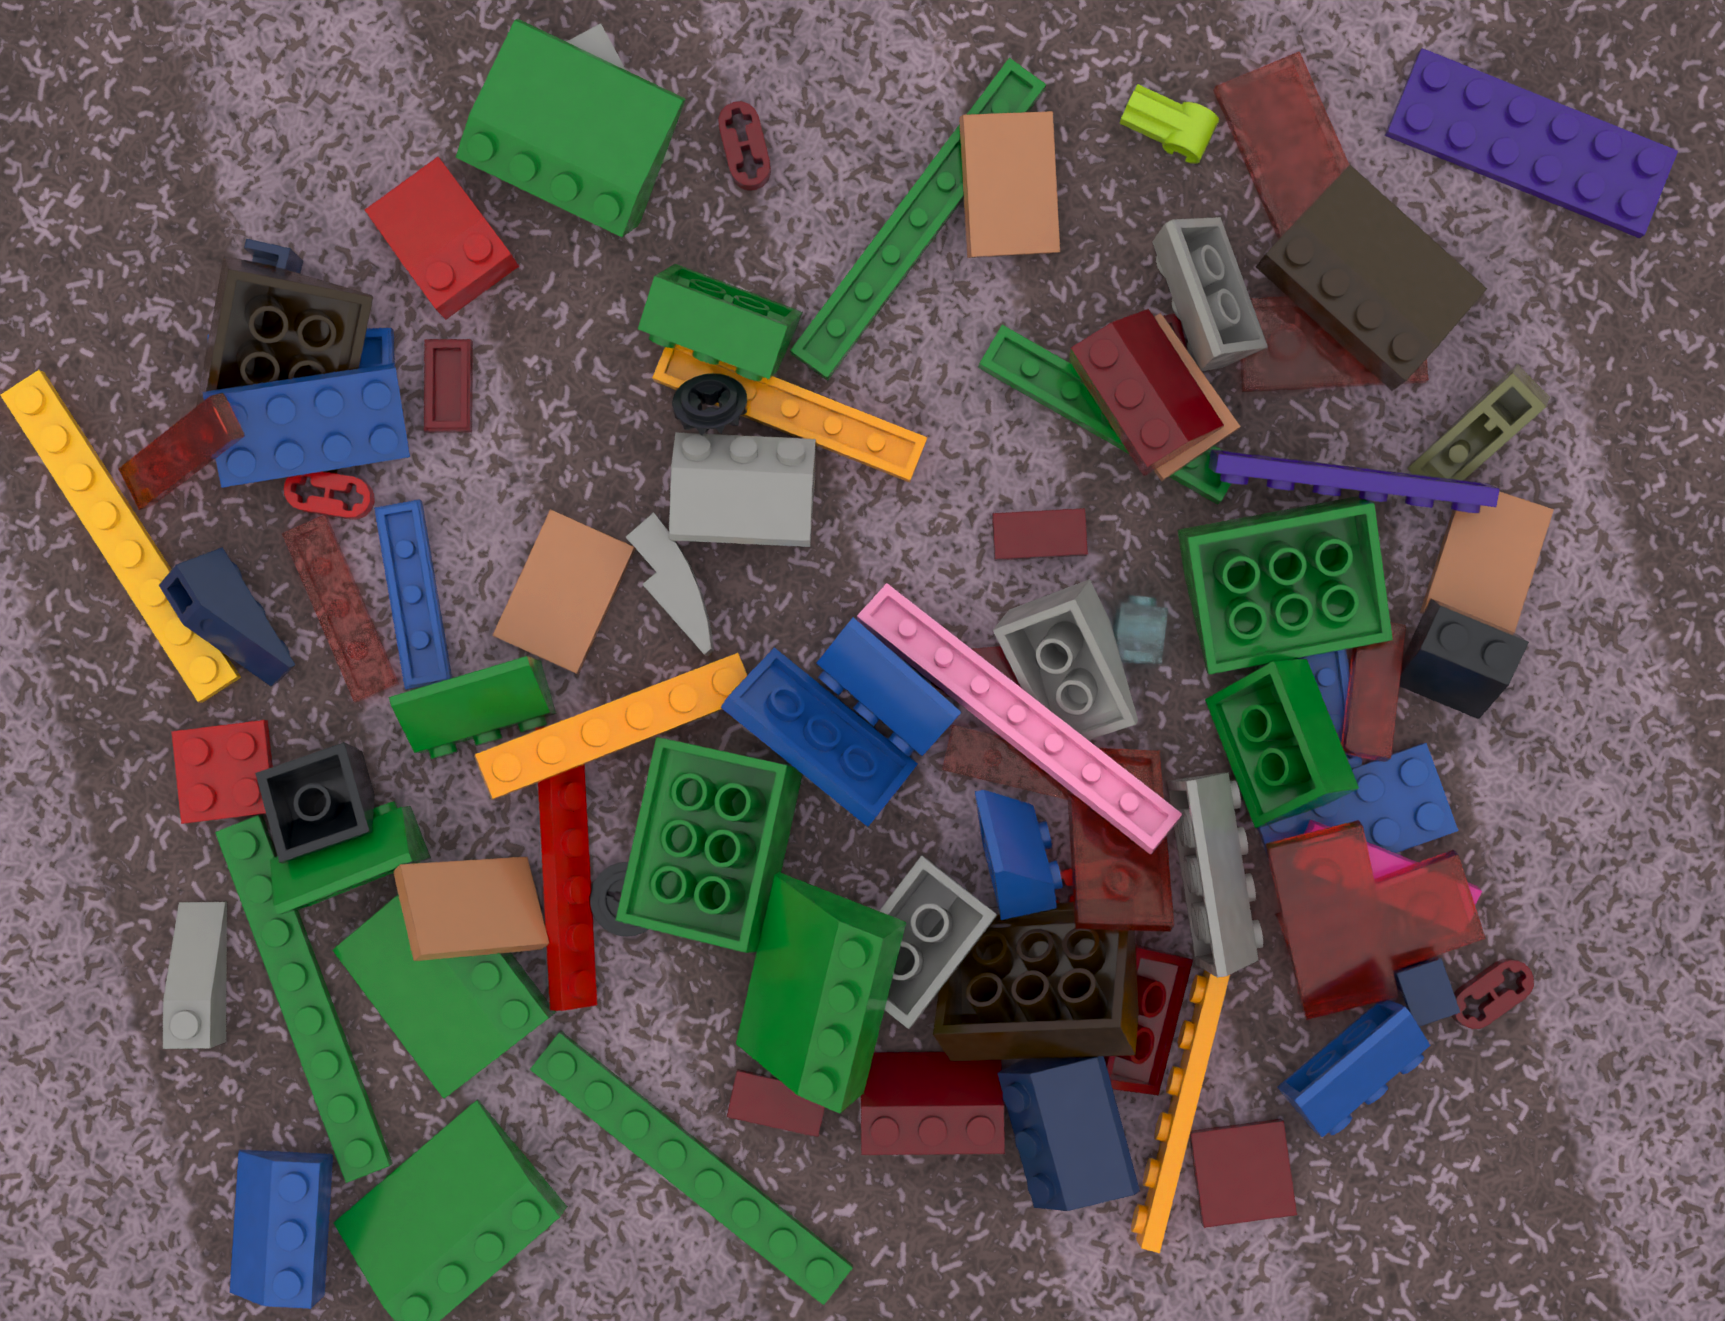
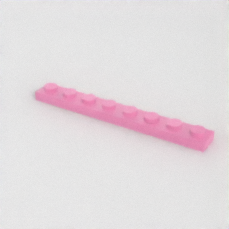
[857,583,1182,855]

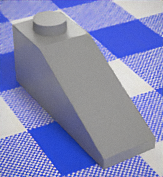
[163,902,227,1049]

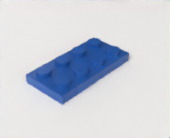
[202,363,410,488]
[721,647,918,827]
[1257,743,1458,893]

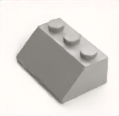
[1152,217,1268,371]
[669,432,816,547]
[879,856,997,1029]

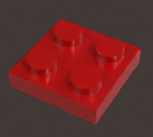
[171,720,273,824]

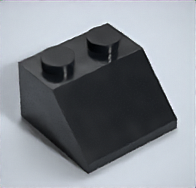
[1392,598,1529,719]
[255,742,375,864]

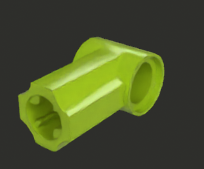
[1119,84,1219,164]

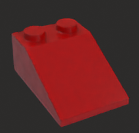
[365,157,519,320]

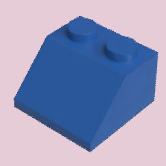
[975,790,1063,920]

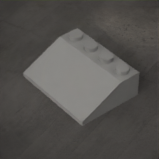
[1167,772,1263,978]

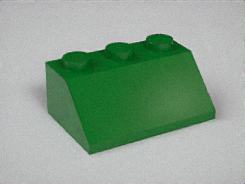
[638,264,803,381]
[389,656,556,760]
[1205,659,1359,828]
[270,801,431,915]

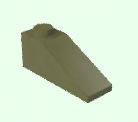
[1407,364,1550,501]

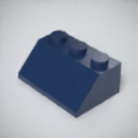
[997,1056,1140,1211]

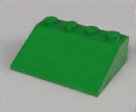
[455,19,686,237]
[1178,496,1393,674]
[615,737,803,953]
[736,872,906,1114]
[332,894,556,1099]
[334,1099,568,1321]

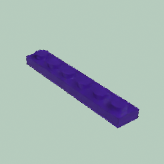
[1208,449,1500,513]

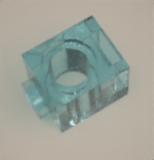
[1113,596,1168,666]

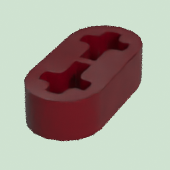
[718,101,771,191]
[1452,959,1534,1029]

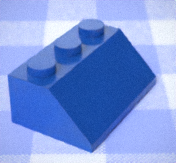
[816,617,961,757]
[1277,997,1431,1137]
[230,1150,333,1309]

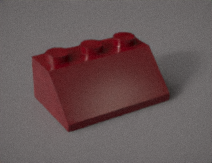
[1069,309,1224,476]
[1104,944,1193,1096]
[861,1051,1005,1155]

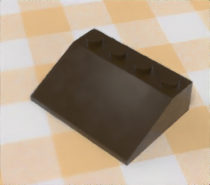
[1256,165,1487,391]
[191,256,373,474]
[933,899,1139,1061]

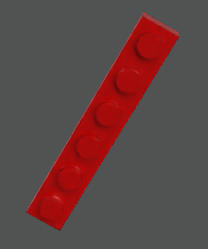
[535,727,597,1011]

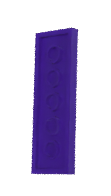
[1385,48,1678,238]

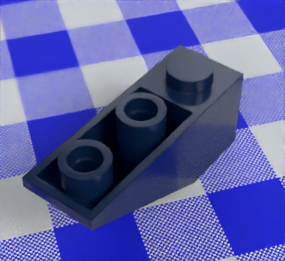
[159,547,295,686]

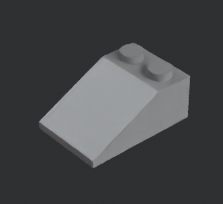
[993,579,1138,740]

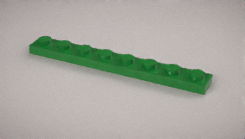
[790,58,1046,381]
[215,815,393,1183]
[530,1031,853,1305]

